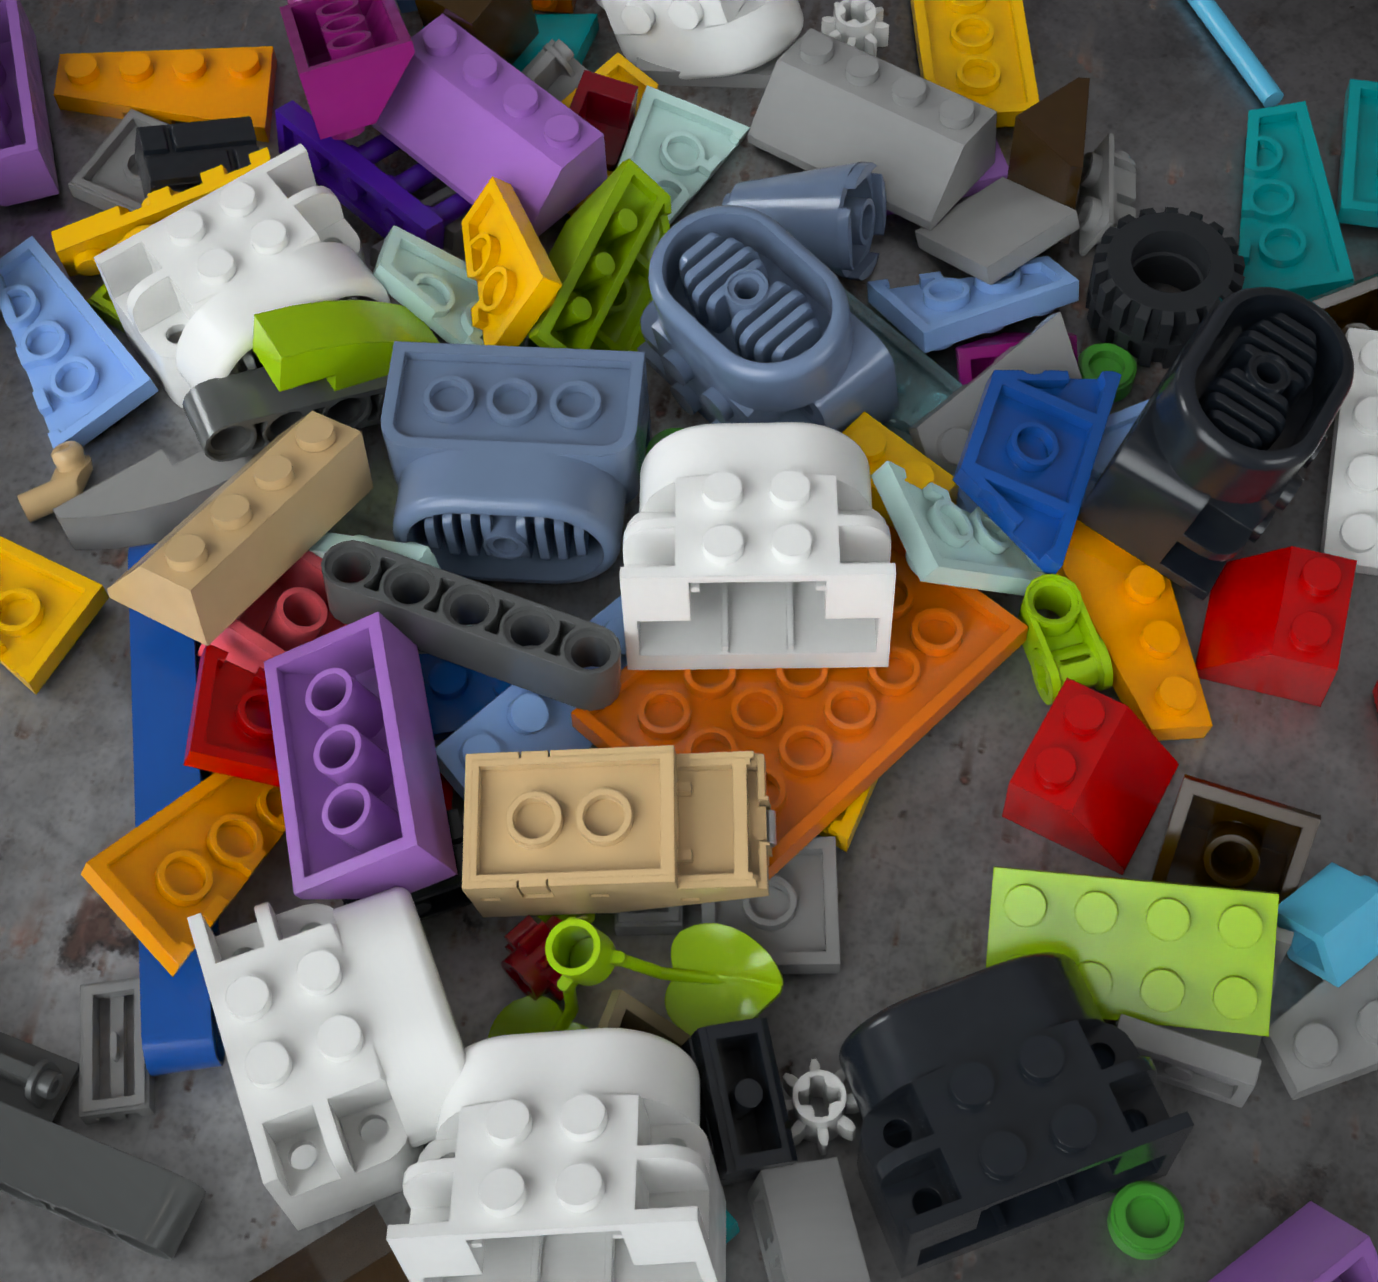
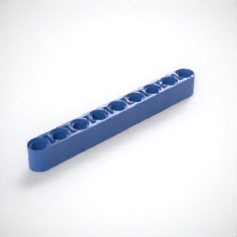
[128,543,225,1077]

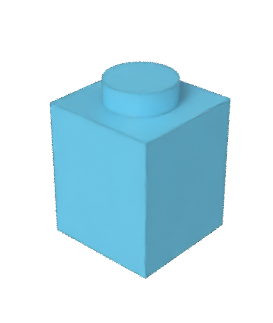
[1277,862,1378,988]

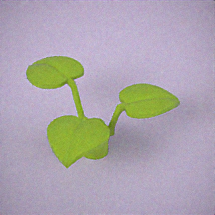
[487,914,784,1038]

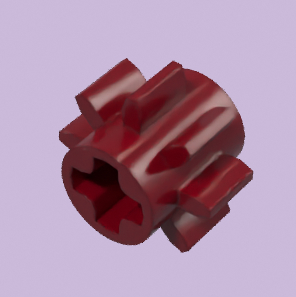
[501,915,564,1001]

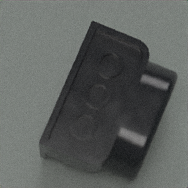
[1077,286,1354,600]
[839,952,1194,1278]

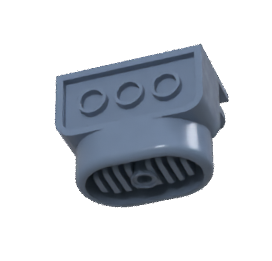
[637,205,900,433]
[381,341,652,584]

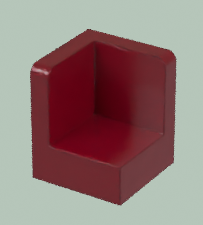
[569,70,638,171]

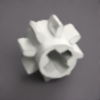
[821,0,889,57]
[783,1059,860,1155]

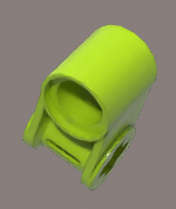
[1018,574,1114,705]

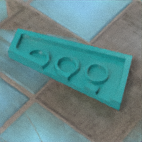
[1238,101,1354,299]

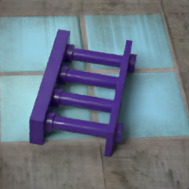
[275,100,472,250]

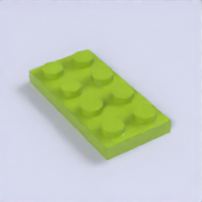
[986,866,1279,1037]

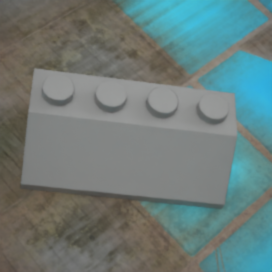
[747,28,997,231]

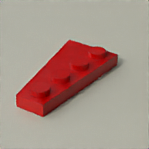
[183,644,453,811]

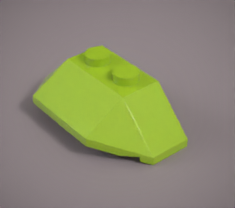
[528,158,672,351]

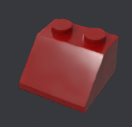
[1195,546,1357,707]
[1002,678,1179,875]

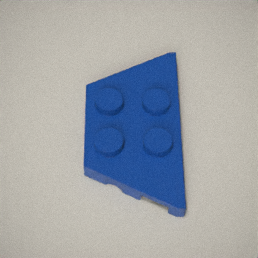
[953,370,1122,574]

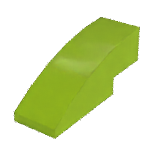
[252,300,439,392]

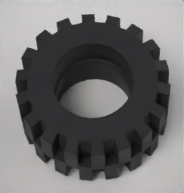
[1085,207,1245,369]

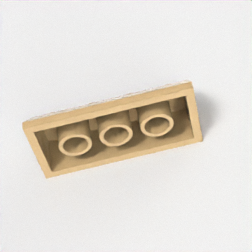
[107,411,374,646]

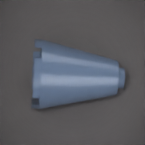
[722,162,887,281]

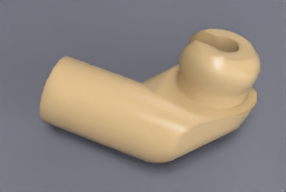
[17,441,93,523]

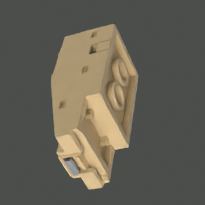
[462,745,777,917]

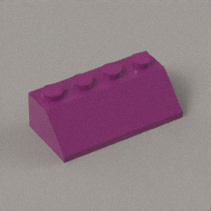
[279,0,415,140]

